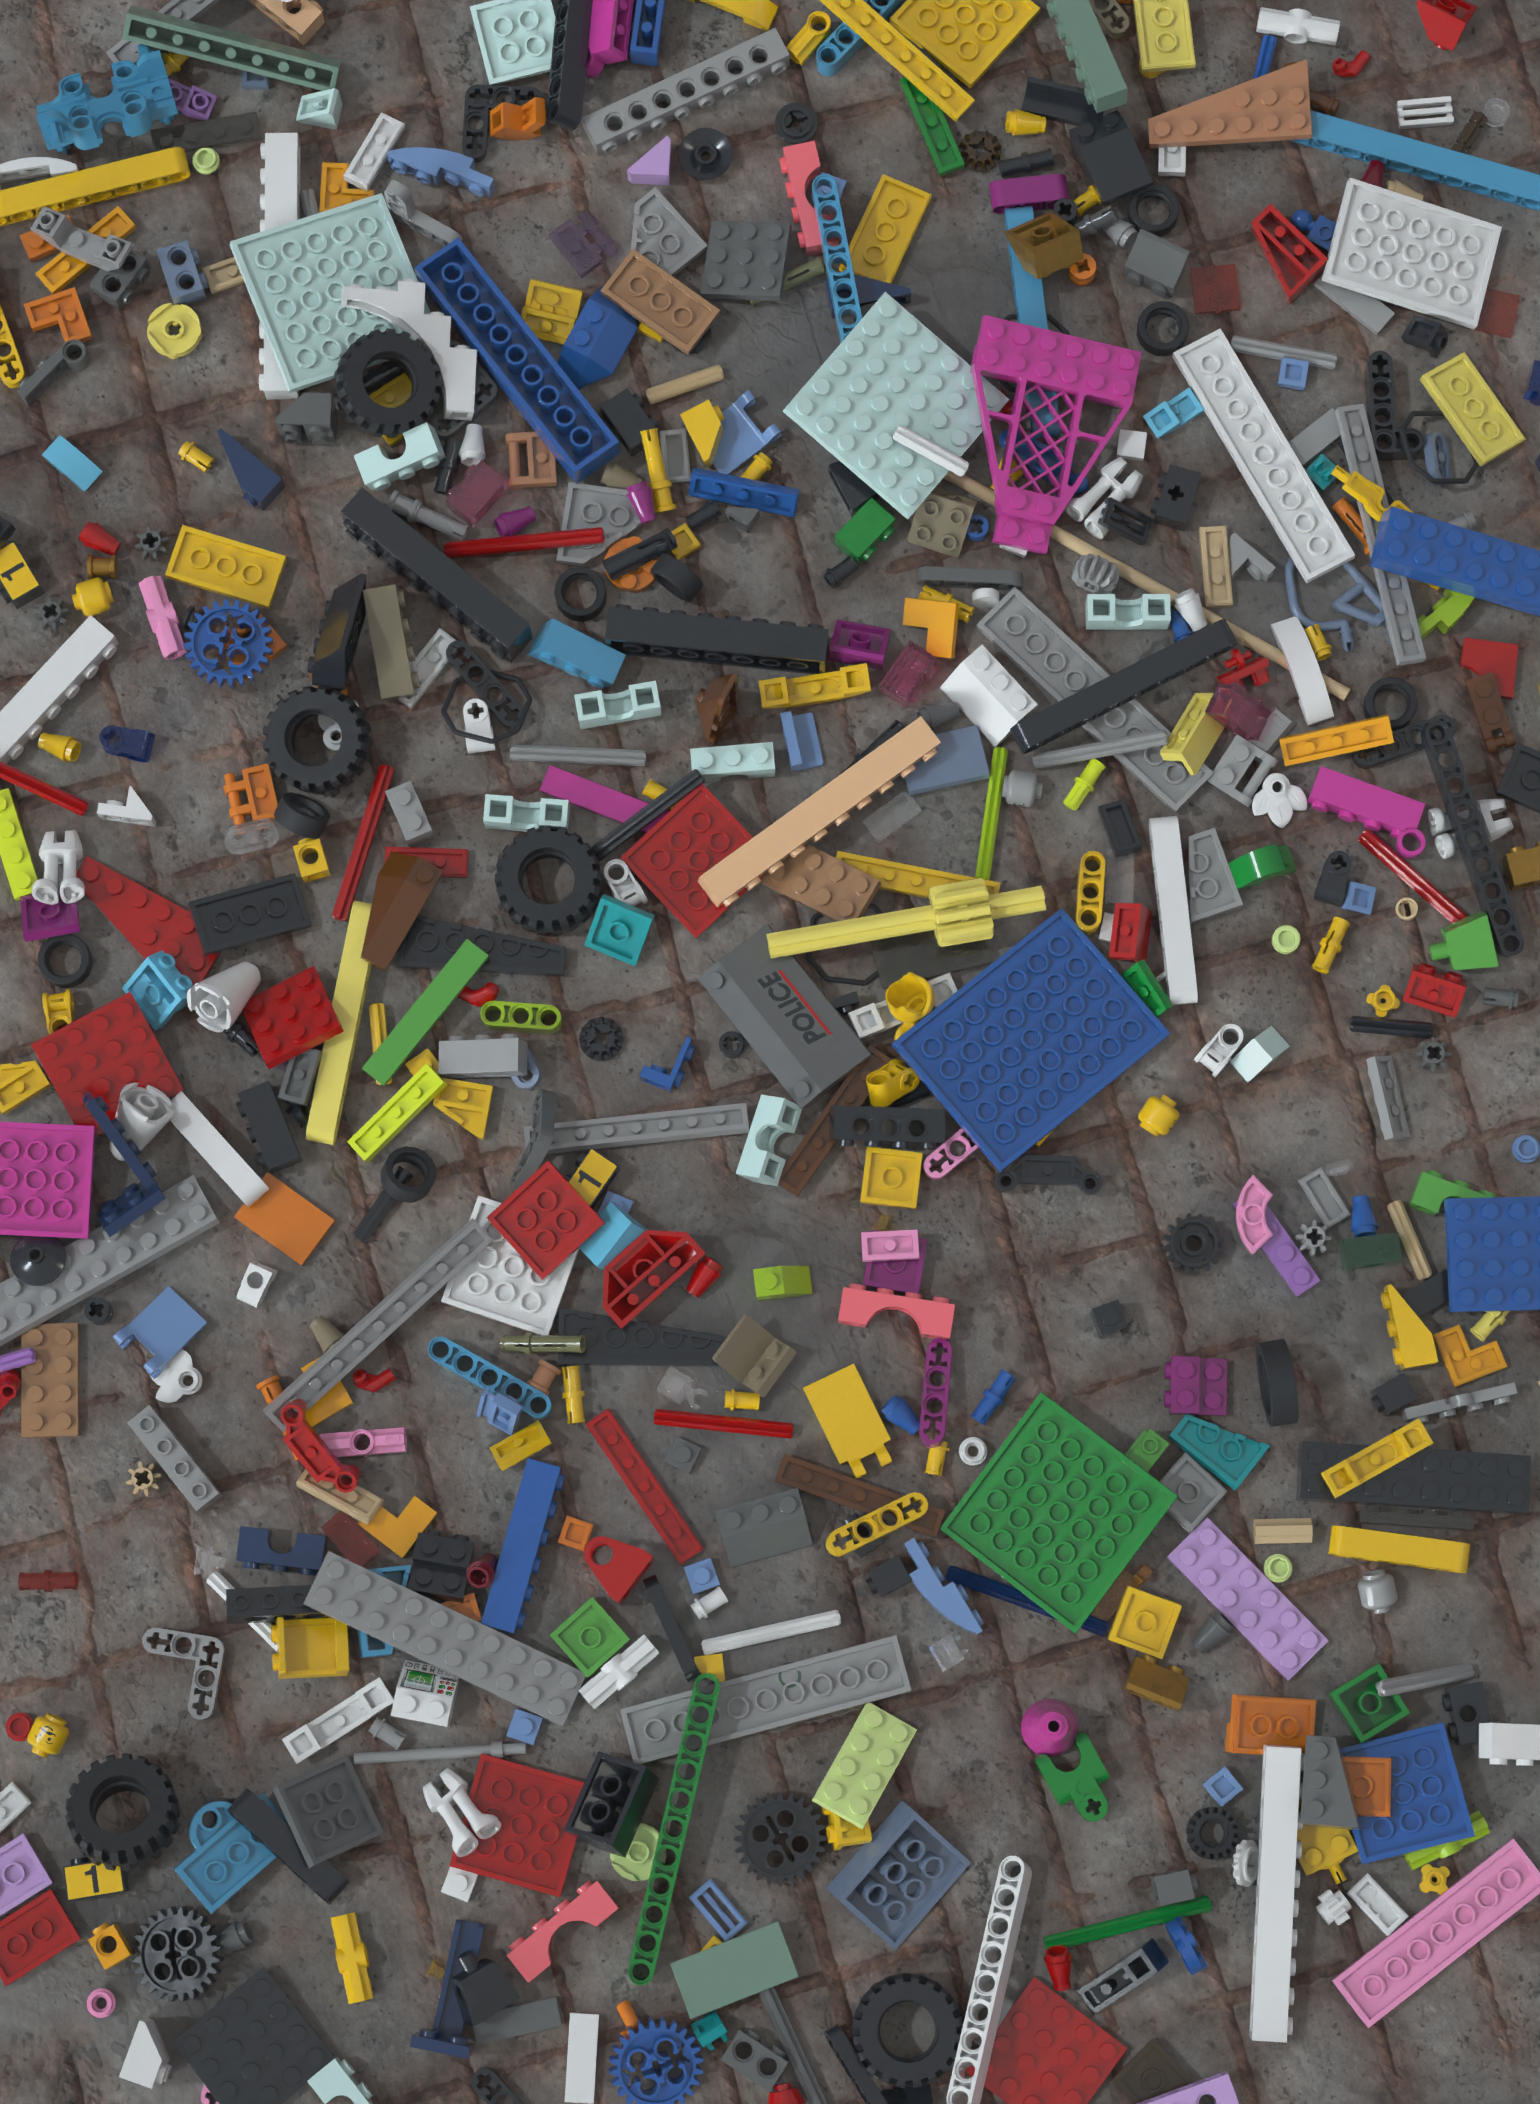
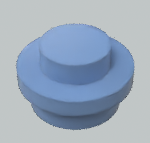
[1512,1135,1540,1163]

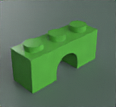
[1407,1170,1497,1216]

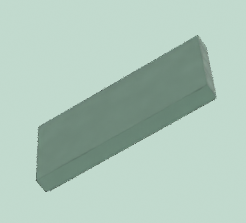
[670,1921,799,2019]

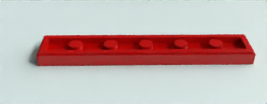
[585,1408,704,1565]

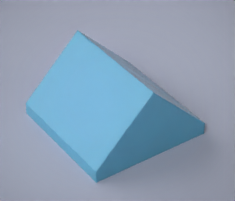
[579,1201,648,1270]

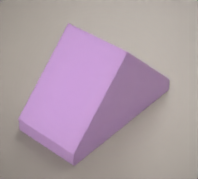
[627,136,672,185]

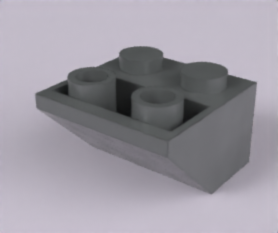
[275,392,337,445]

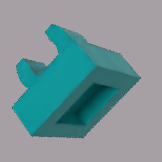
[1305,454,1337,493]
[691,2010,728,2051]

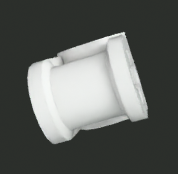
[463,699,495,754]
[604,859,648,906]
[1194,1024,1244,1078]

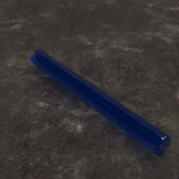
[945,1565,1109,1636]

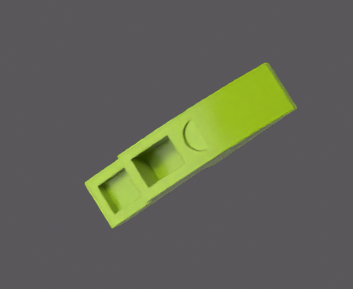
[1417,589,1475,640]

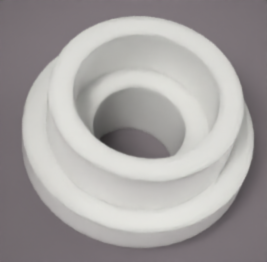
[959,1437,987,1466]

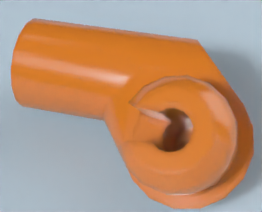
[616,2000,639,2037]

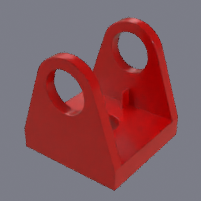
[584,1536,655,1605]

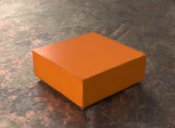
[558,1516,594,1552]

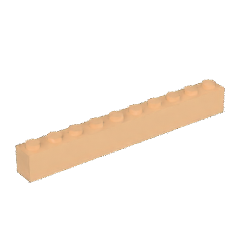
[697,716,941,908]

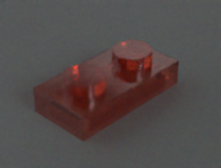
[321,1511,380,1567]

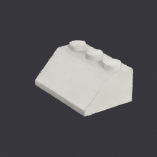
[940,645,1038,747]

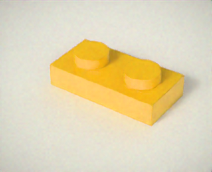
[490,1420,551,1471]

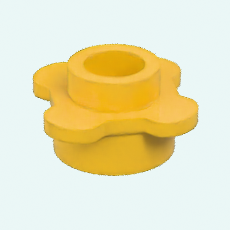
[1366,985,1400,1018]
[1419,1864,1450,1895]

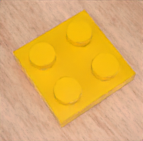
[860,1147,923,1210]
[1108,1585,1182,1659]

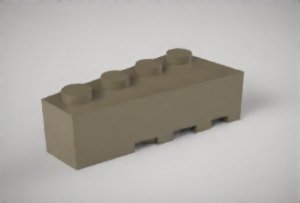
[363,584,420,701]

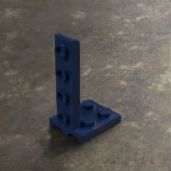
[83,1091,166,1237]
[410,1919,485,2059]

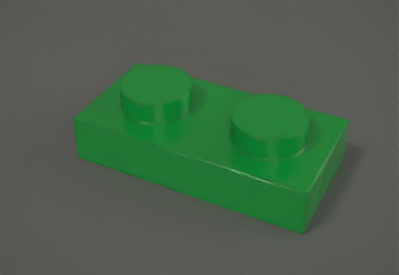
[1120,959,1173,1018]

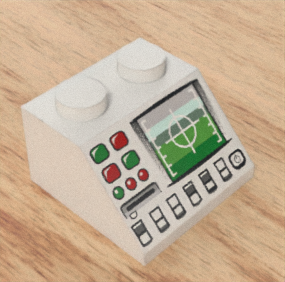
[391,1660,460,1728]

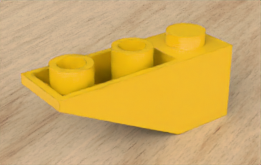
[1381,1284,1438,1371]

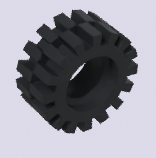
[1186,1807,1240,1860]

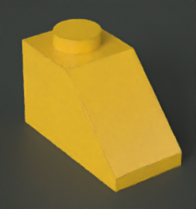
[680,399,725,468]

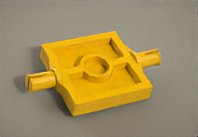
[1297,1800,1358,1884]

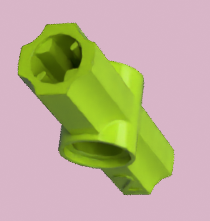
[1403,1810,1490,1870]

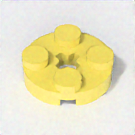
[147,303,202,359]

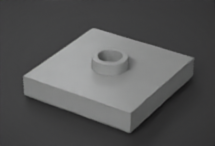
[1160,1452,1227,1533]

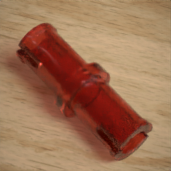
[18,1570,79,1592]

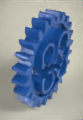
[183,599,274,689]
[609,2017,703,2104]

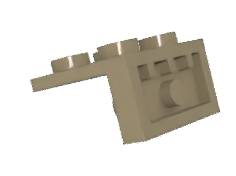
[907,486,979,558]
[712,1314,797,1398]

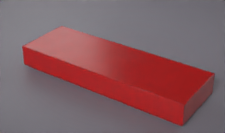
[385,846,469,878]

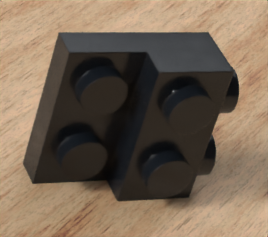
[407,1529,474,1603]

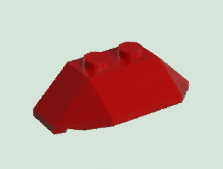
[602,1230,705,1329]

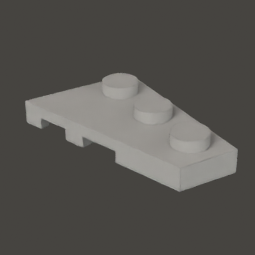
[1188,828,1243,924]

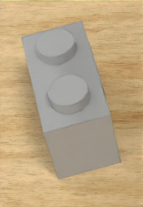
[385,781,435,847]

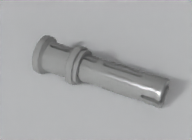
[387,490,469,541]

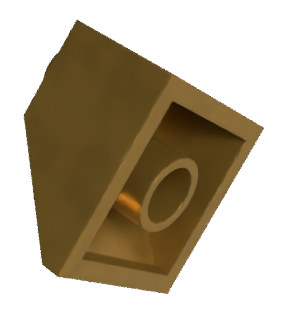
[1005,211,1084,279]
[1122,1654,1190,1711]

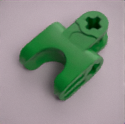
[1035,1731,1110,1822]

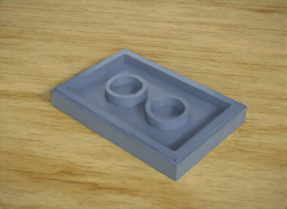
[905,725,990,795]

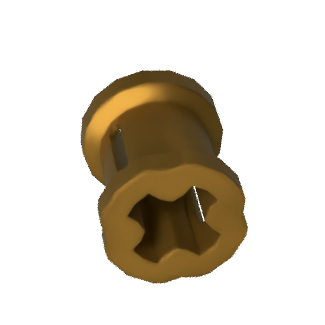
[87,555,118,580]

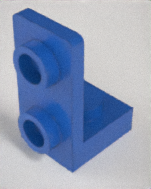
[640,1036,695,1093]

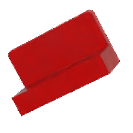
[1109,903,1152,962]

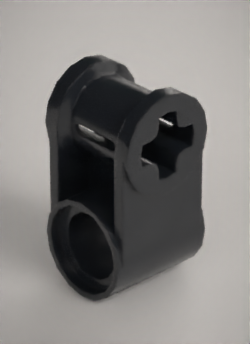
[1314,851,1351,907]

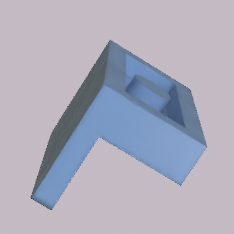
[780,711,823,772]

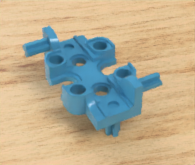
[36,44,178,154]

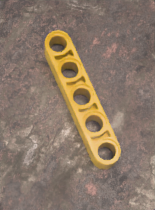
[1328,1526,1470,1573]

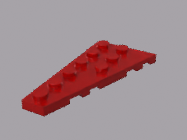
[76,856,222,1006]

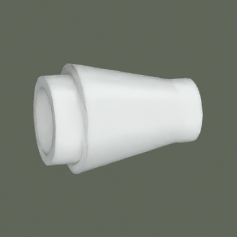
[459,424,486,467]
[1173,588,1207,632]

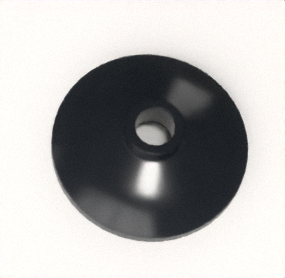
[679,128,733,180]
[10,1236,66,1286]

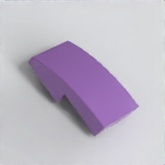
[169,78,217,121]

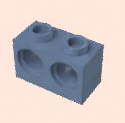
[156,240,209,305]

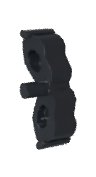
[277,1091,310,1128]

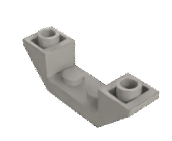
[30,206,134,272]

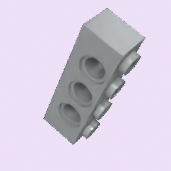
[127,1405,223,1513]

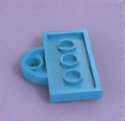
[173,1792,289,1914]

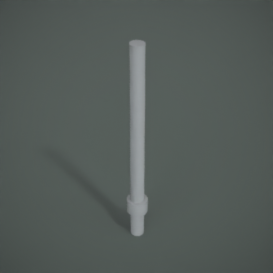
[354,1741,526,1764]

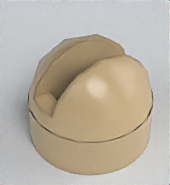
[1396,898,1419,921]

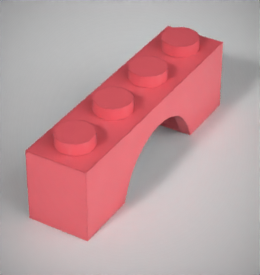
[779,141,838,257]
[838,1284,955,1341]
[506,1880,620,1983]

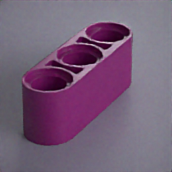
[989,174,1069,214]

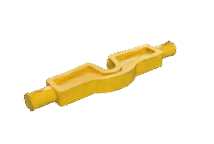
[1331,464,1413,522]

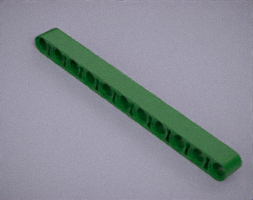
[628,1672,720,1985]

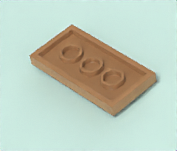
[600,249,720,355]
[761,843,882,922]
[21,1323,80,1438]

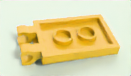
[803,1364,892,1479]

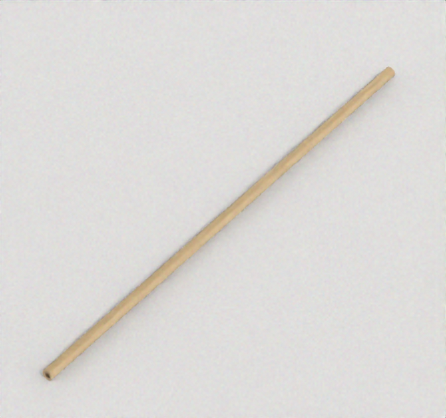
[801,386,1350,701]

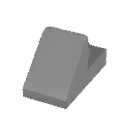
[1228,532,1276,583]

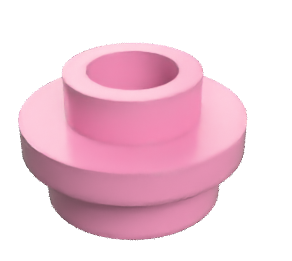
[87,1988,116,2018]

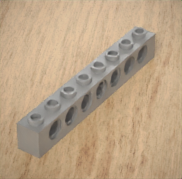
[582,28,790,155]

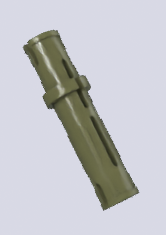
[749,257,825,306]
[500,1333,586,1355]

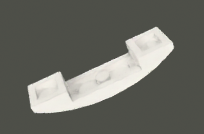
[0,157,79,190]
[1270,617,1334,726]
[848,972,958,1039]
[282,1677,394,1764]

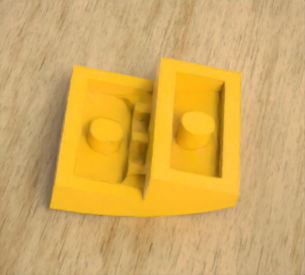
[521,278,584,344]

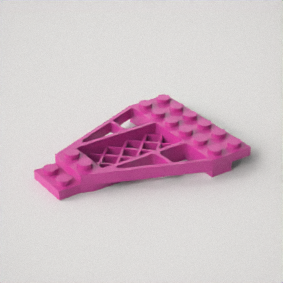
[970,315,1142,555]

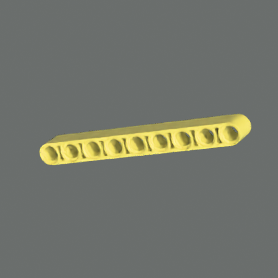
[306,900,372,1145]

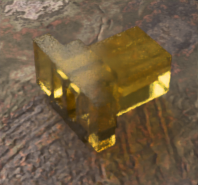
[873,1214,890,1231]
[425,1959,445,1979]

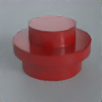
[6,1712,34,1742]

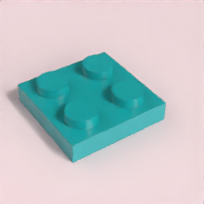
[584,894,655,966]

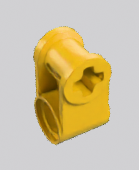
[42,989,75,1034]
[866,1059,920,1107]

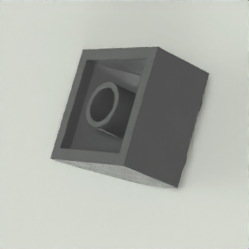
[1123,229,1190,298]

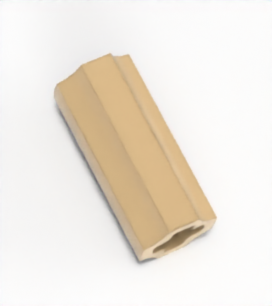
[1253,1518,1313,1544]

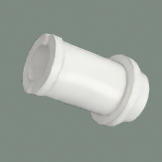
[690,1586,729,1620]

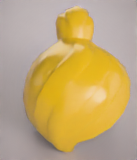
[885,972,935,1040]

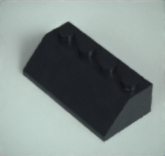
[307,574,366,690]

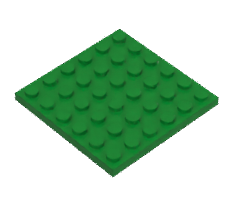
[940,1392,1179,1634]

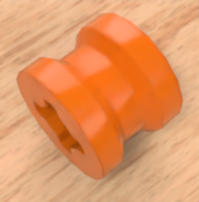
[1068,253,1096,286]

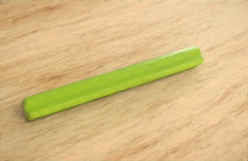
[975,747,1008,880]

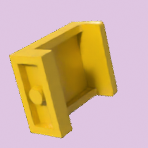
[271,1617,349,1679]

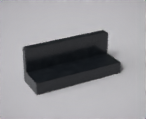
[1021,77,1104,126]

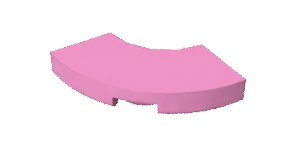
[1236,1175,1273,1255]

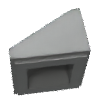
[726,507,760,533]

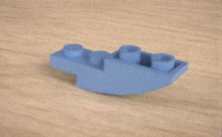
[387,147,495,198]
[903,1538,984,1635]

